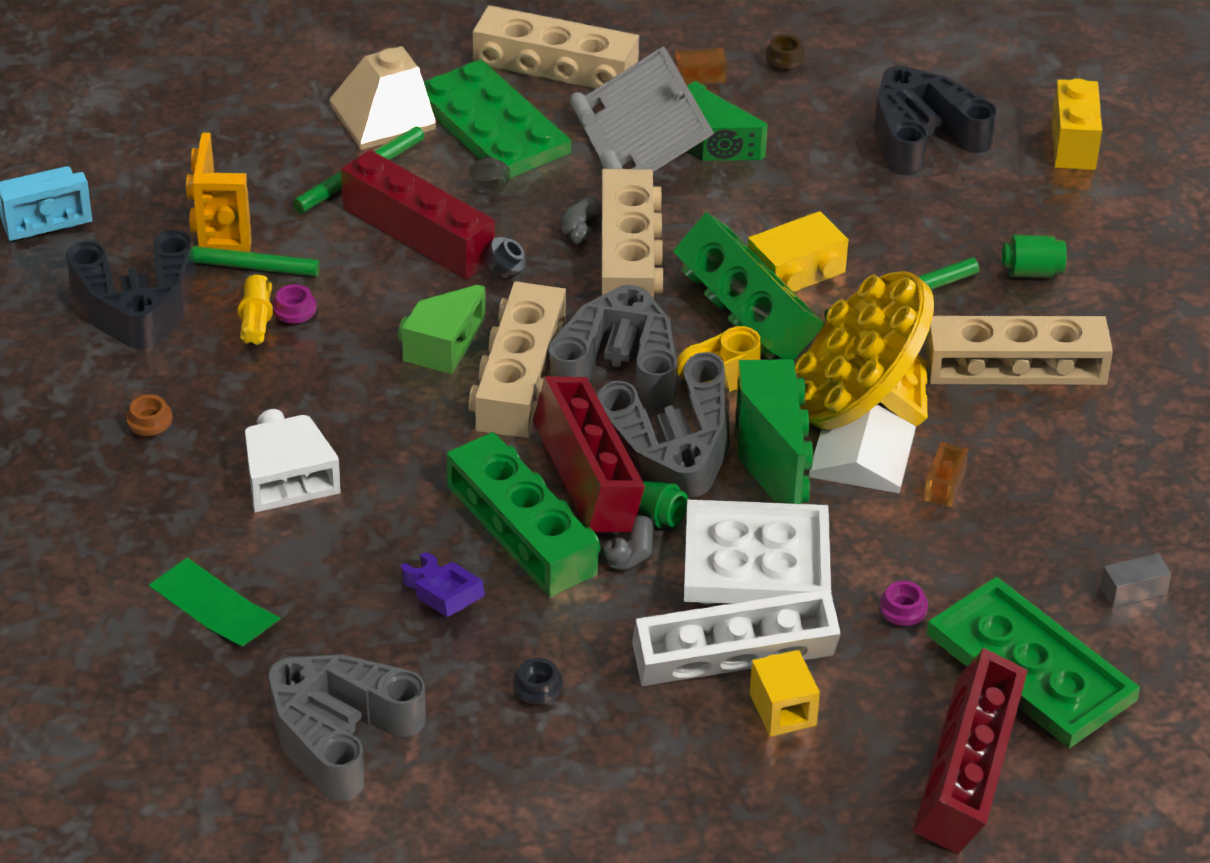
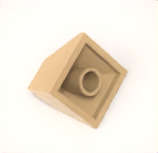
[329,46,436,150]

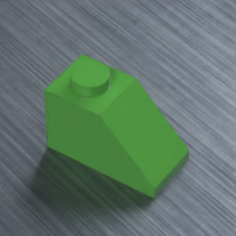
[398,285,486,374]

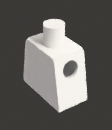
[245,409,341,513]

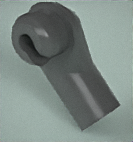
[561,195,601,245]
[604,516,653,571]

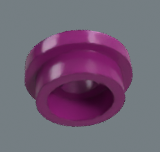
[272,284,316,324]
[879,581,928,626]

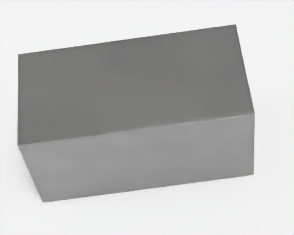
[1100,554,1171,607]

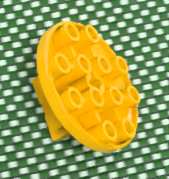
[795,271,934,430]

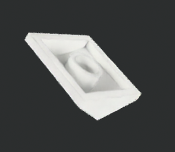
[809,404,916,493]

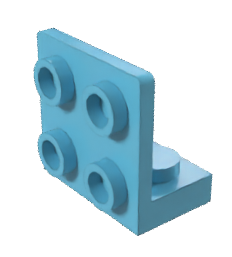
[0,166,92,241]

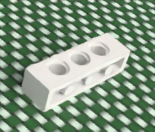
[632,588,841,686]

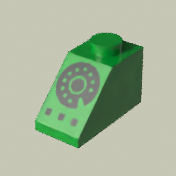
[686,90,768,161]

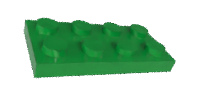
[423,59,571,181]
[926,576,1140,749]

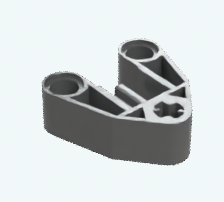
[548,285,677,408]
[597,352,730,498]
[268,654,426,801]

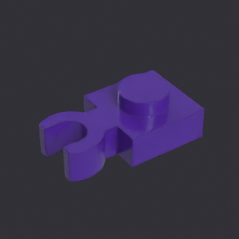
[401,552,485,617]

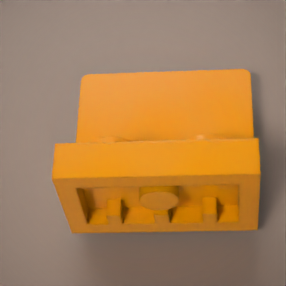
[186,133,252,252]

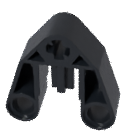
[874,66,997,176]
[66,230,196,350]

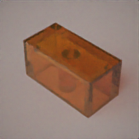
[674,48,727,85]
[924,442,969,507]

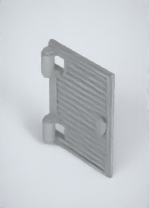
[570,46,714,172]

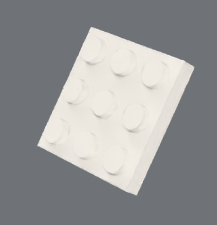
[684,499,831,604]

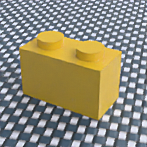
[1051,79,1102,170]
[748,211,849,292]

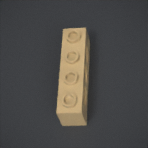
[473,5,639,89]
[602,169,663,299]
[469,281,566,438]
[925,316,1113,385]

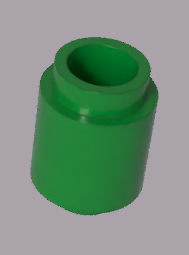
[1001,235,1067,279]

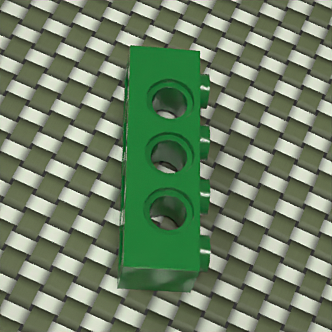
[673,212,825,360]
[446,431,600,598]

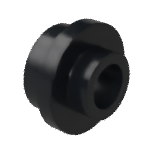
[485,237,526,278]
[513,658,563,704]

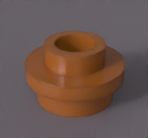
[126,395,172,436]

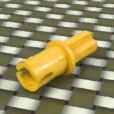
[238,275,273,345]

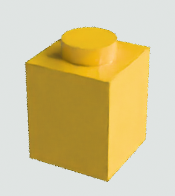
[750,650,820,737]

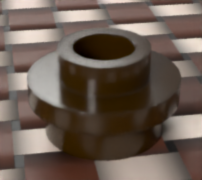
[765,34,805,70]

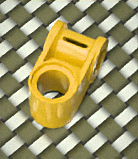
[676,326,760,392]

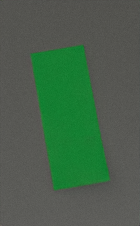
[148,557,282,647]

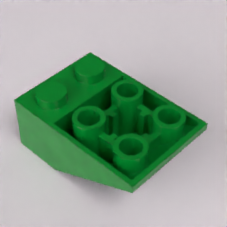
[734,359,813,504]

